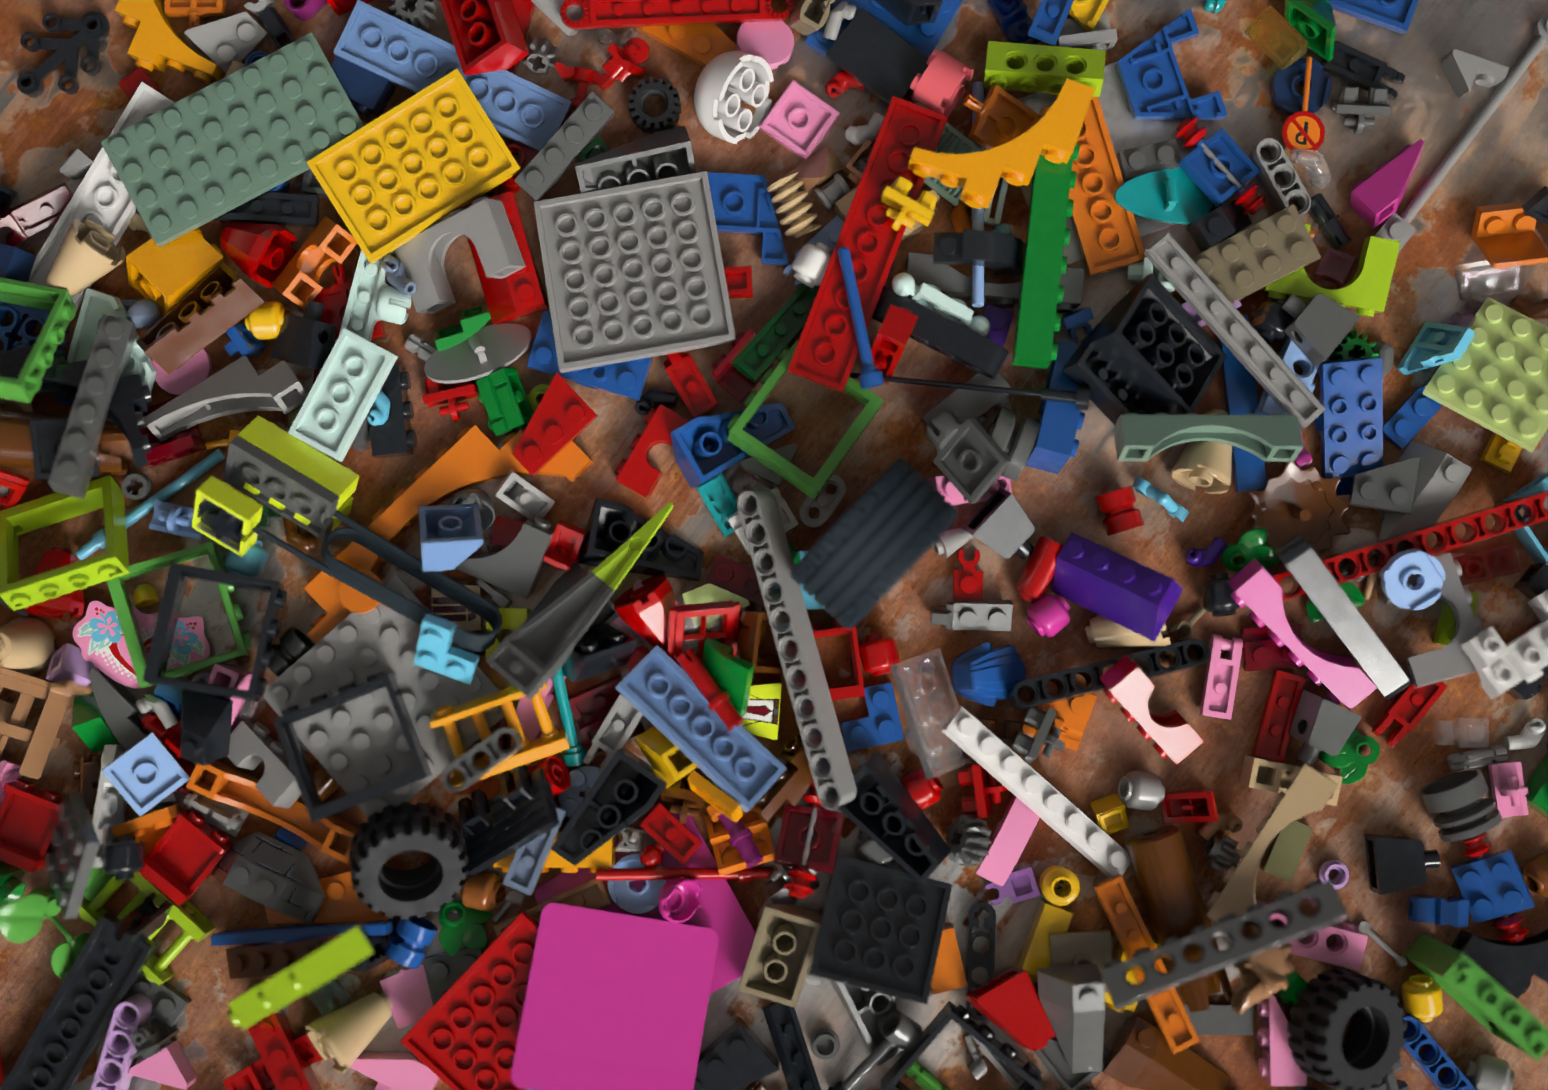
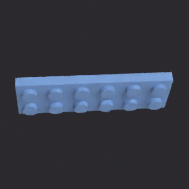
[616,645,787,813]

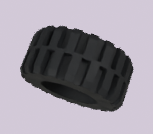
[349,801,469,919]
[1287,968,1406,1090]

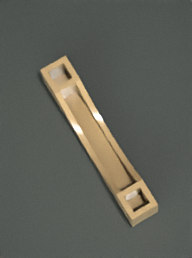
[1206,764,1339,932]

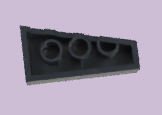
[837,751,952,884]

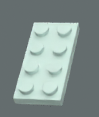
[288,328,398,462]

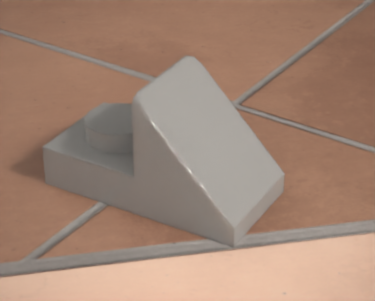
[1441,49,1509,98]
[493,470,555,519]

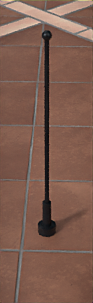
[850,372,1091,411]

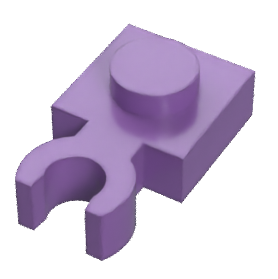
[985,865,1041,905]

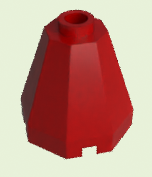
[220,222,296,289]
[19,547,85,620]
[613,574,676,650]

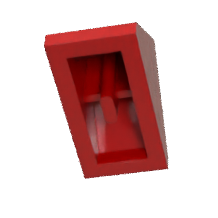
[1161,787,1219,824]

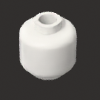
[792,242,833,288]

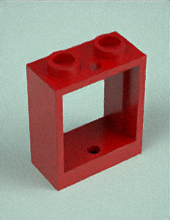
[804,622,865,701]

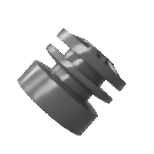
[1420,769,1502,842]

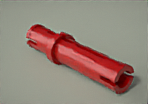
[676,649,744,731]

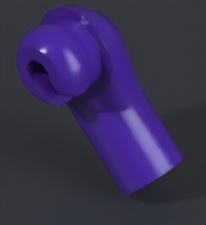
[1185,537,1228,568]

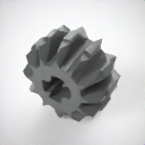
[387,0,438,31]
[943,815,992,867]

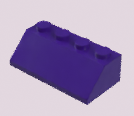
[1052,532,1183,642]

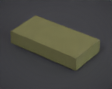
[1261,820,1313,883]

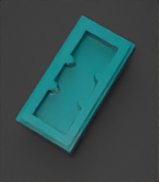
[695,472,738,537]

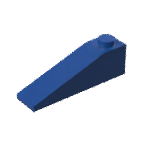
[670,402,796,488]

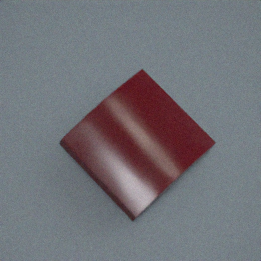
[568,674,645,753]

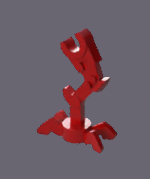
[555,62,615,158]

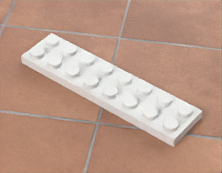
[28,82,175,311]

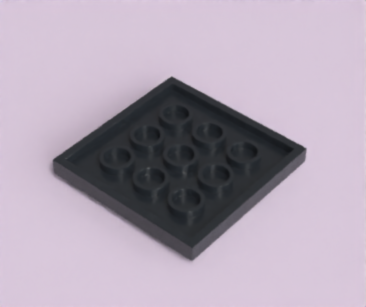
[808,854,952,1004]

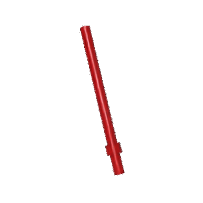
[595,867,774,882]

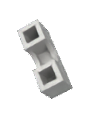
[227,721,301,809]

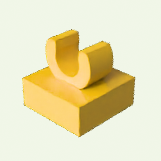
[1480,434,1522,473]

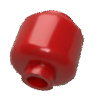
[859,632,900,677]
[900,768,943,811]

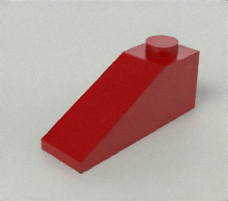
[871,304,919,384]

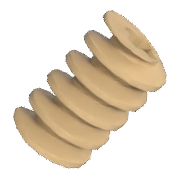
[766,172,822,238]

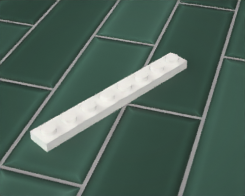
[941,706,1131,878]

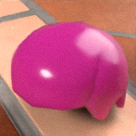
[658,877,703,923]

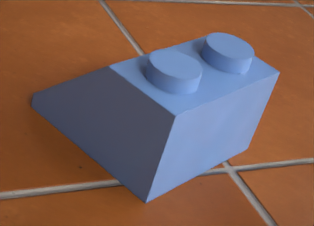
[418,503,483,572]

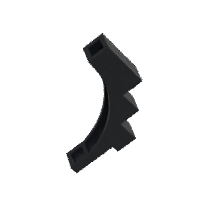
[0,345,152,467]

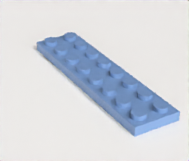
[333,0,572,152]

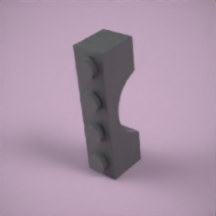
[514,91,615,201]

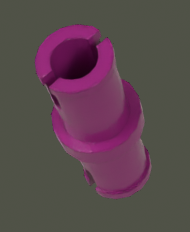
[718,813,764,868]

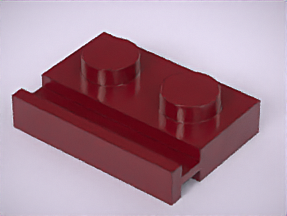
[1240,624,1306,671]

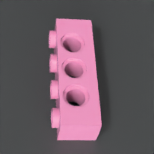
[1242,900,1368,971]

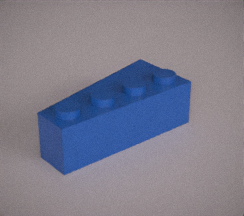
[1025,339,1085,474]

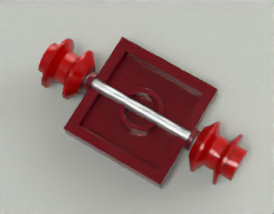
[774,781,845,898]

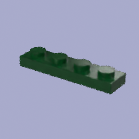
[732,284,819,383]

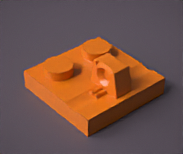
[1022,675,1097,752]

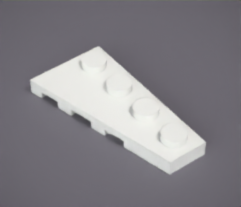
[92,744,127,868]

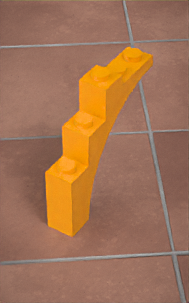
[114,0,226,84]
[908,79,1095,209]

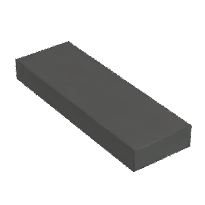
[1184,1003,1253,1035]

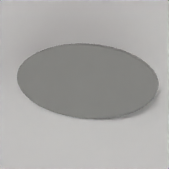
[424,323,532,384]

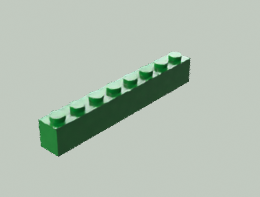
[1012,143,1080,369]

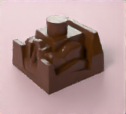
[737,611,790,674]

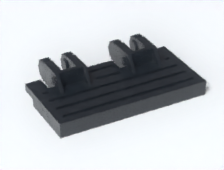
[456,764,560,876]

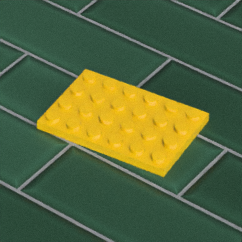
[306,69,522,264]

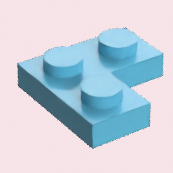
[414,613,479,685]

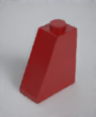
[965,967,1056,1051]

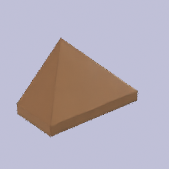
[781,145,845,197]

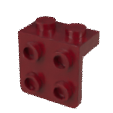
[712,328,778,403]

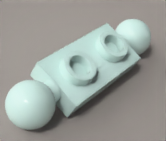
[892,272,990,337]

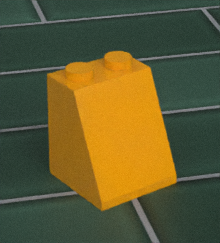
[126,228,224,316]

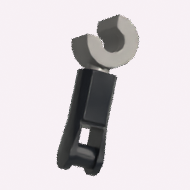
[244,0,297,49]

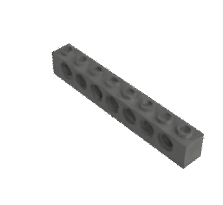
[1100,879,1348,1010]

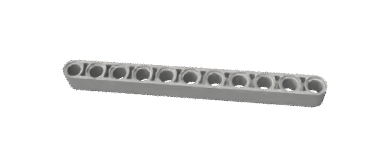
[737,488,857,809]

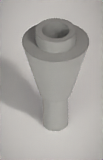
[932,528,974,559]

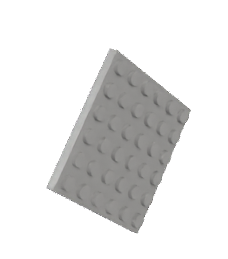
[534,171,736,373]
[262,574,515,817]

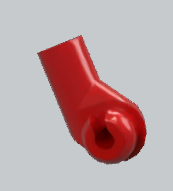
[825,71,865,98]

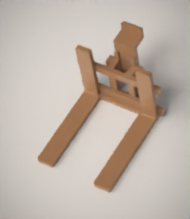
[0,660,92,779]

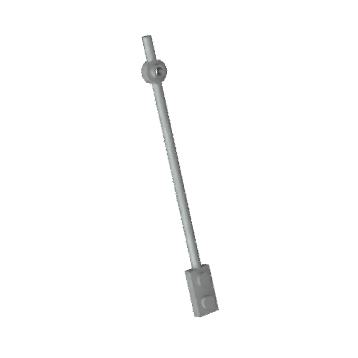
[1355,13,1548,262]

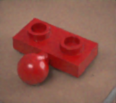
[639,803,703,868]

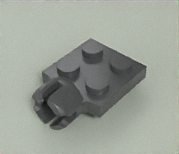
[925,411,1012,504]

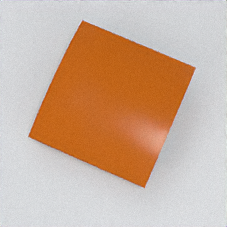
[704,809,776,876]

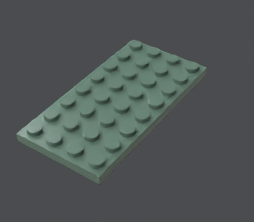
[100,32,364,247]

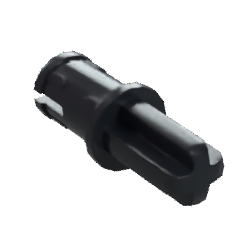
[1310,193,1352,250]

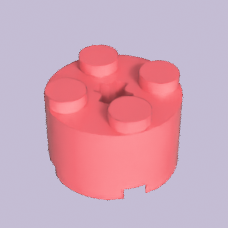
[910,49,974,117]

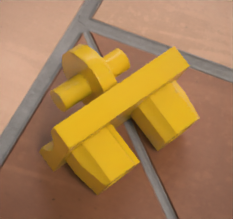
[881,176,937,231]

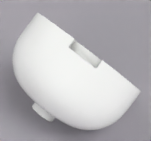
[694,51,774,144]

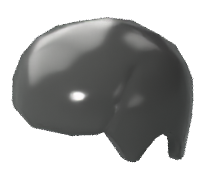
[449,488,496,531]

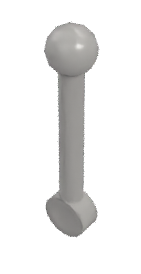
[1357,920,1407,968]

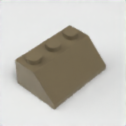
[738,904,822,1008]

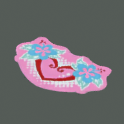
[72,601,210,688]

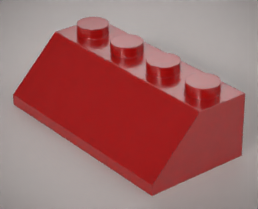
[440,0,529,75]
[468,191,549,325]

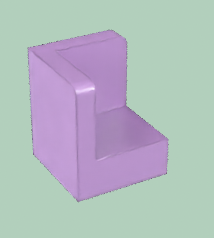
[45,643,97,686]

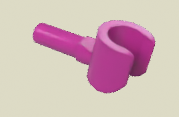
[1294,431,1312,469]

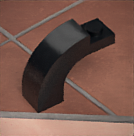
[933,230,1025,276]

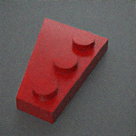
[512,372,598,477]

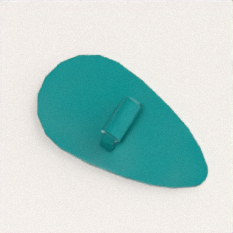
[1114,167,1213,225]

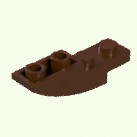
[751,732,822,822]

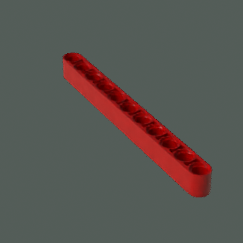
[1270,491,1548,601]

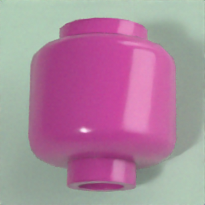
[1026,594,1070,637]

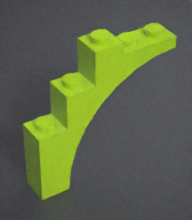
[227,924,374,1030]

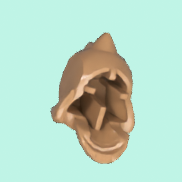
[1231,924,1296,1015]

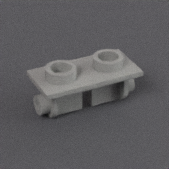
[183,791,249,837]

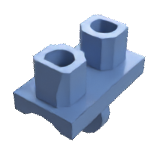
[149,500,204,540]

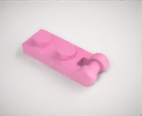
[1199,634,1243,720]

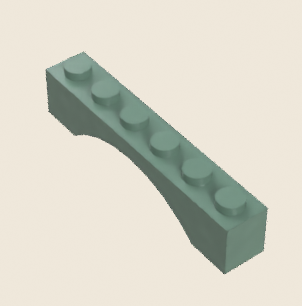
[1113,413,1304,462]

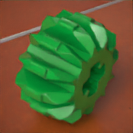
[1328,330,1379,361]

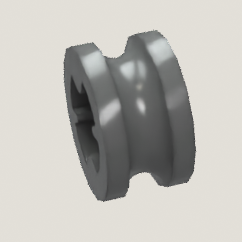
[122,474,153,500]

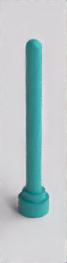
[552,667,587,766]

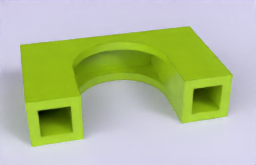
[1261,224,1401,317]

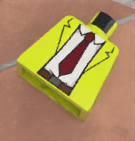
[741,682,782,740]

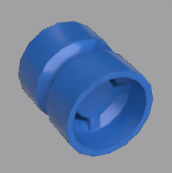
[384,915,438,968]

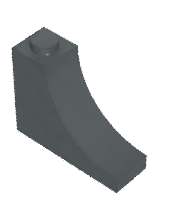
[455,517,556,599]

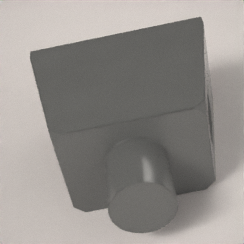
[1281,293,1361,366]
[1289,690,1362,766]

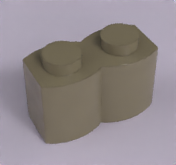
[789,0,835,36]

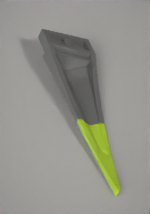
[486,503,674,700]

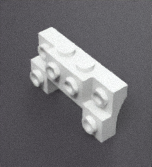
[1460,589,1548,699]

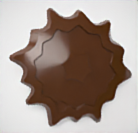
[1249,462,1351,554]

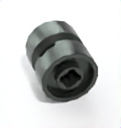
[268,626,315,677]

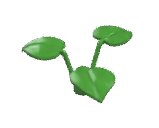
[0,867,114,980]

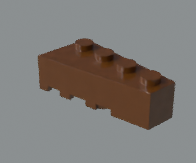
[136,261,264,374]

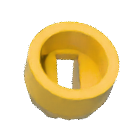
[133,584,159,608]

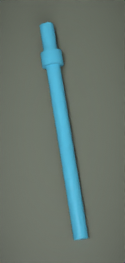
[75,448,226,560]

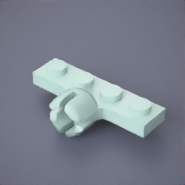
[338,250,411,341]

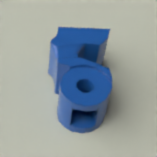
[1408,894,1469,927]

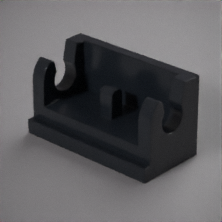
[100,893,173,958]

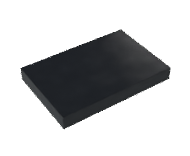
[826,8,928,105]

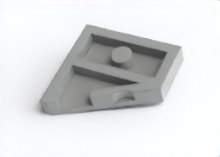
[184,11,268,73]

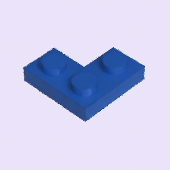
[840,682,904,752]

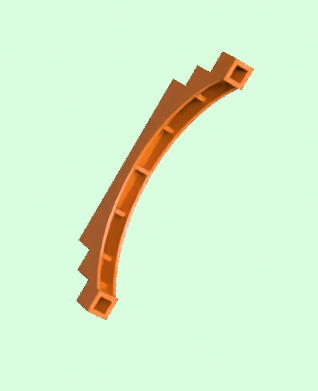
[304,425,594,644]

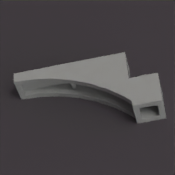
[143,355,308,442]

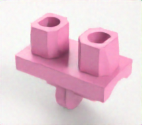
[1488,761,1529,818]

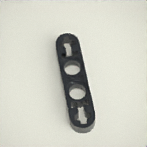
[965,901,996,1020]

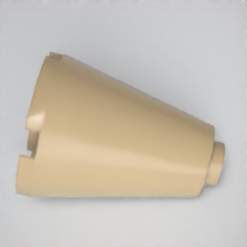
[44,218,126,298]
[1172,409,1232,494]
[1085,615,1171,648]
[0,617,56,675]
[305,992,393,1074]

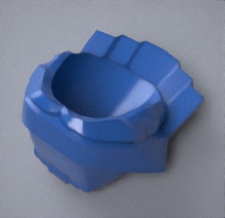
[950,642,1026,707]

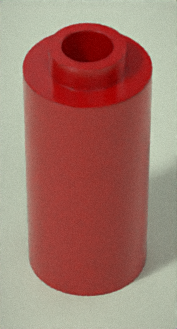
[1014,536,1063,604]

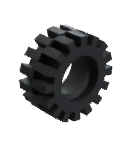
[628,76,682,134]

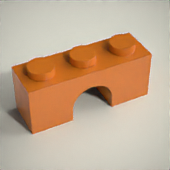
[272,216,357,310]

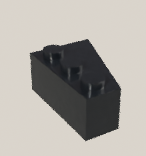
[693,1017,780,1090]

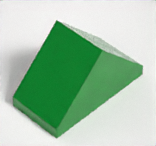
[72,691,120,753]

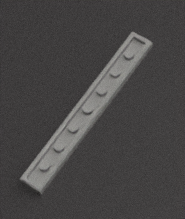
[1144,232,1326,430]

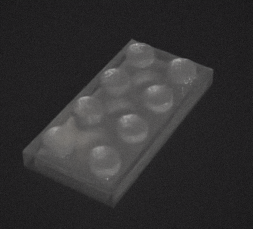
[890,648,975,779]

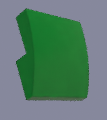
[434,304,491,352]
[702,638,754,717]

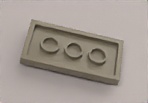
[1191,204,1321,304]

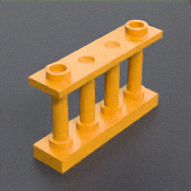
[429,681,570,786]

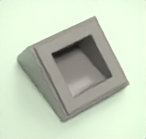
[59,148,94,180]

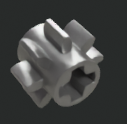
[522,36,558,75]
[1204,834,1241,873]

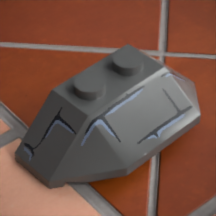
[211,831,326,924]

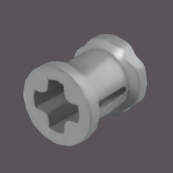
[813,173,851,211]

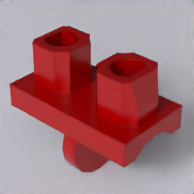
[602,37,650,83]
[422,378,478,421]
[958,762,1008,818]

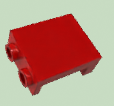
[0,779,65,873]
[138,809,233,906]

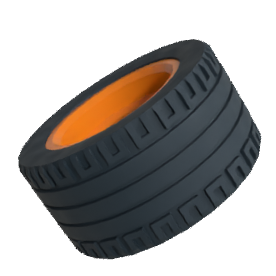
[790,458,958,629]

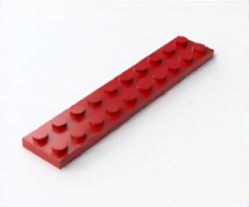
[787,96,948,393]

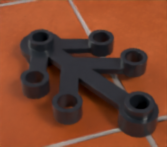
[17,11,110,98]

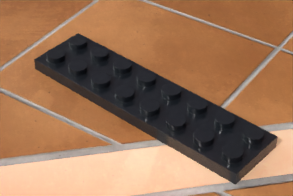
[0,912,157,1090]

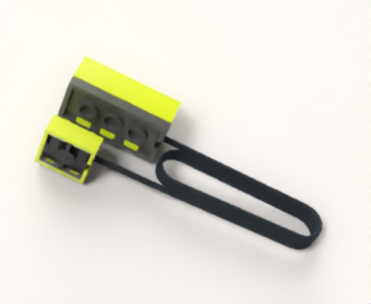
[192,415,502,652]

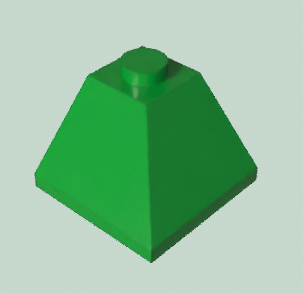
[1284,0,1336,62]

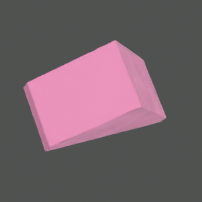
[128,1040,197,1090]

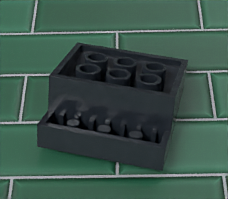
[1063,273,1227,425]

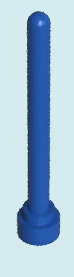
[838,246,884,389]

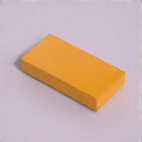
[687,770,743,823]

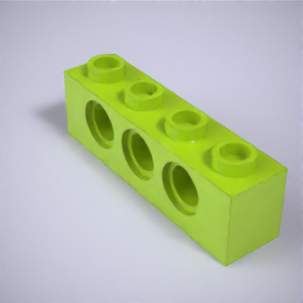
[983,41,1106,97]

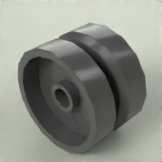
[987,406,1040,481]

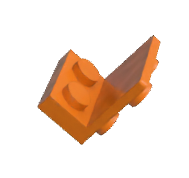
[1471,201,1548,269]
[111,803,182,857]

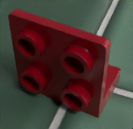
[140,397,206,468]

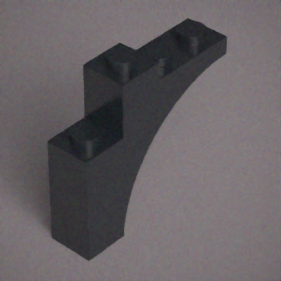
[1451,929,1548,999]

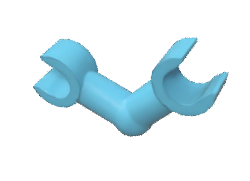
[1132,476,1189,522]

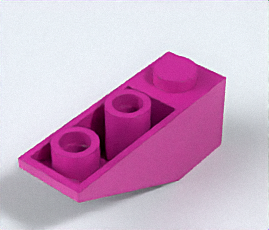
[1349,139,1424,228]

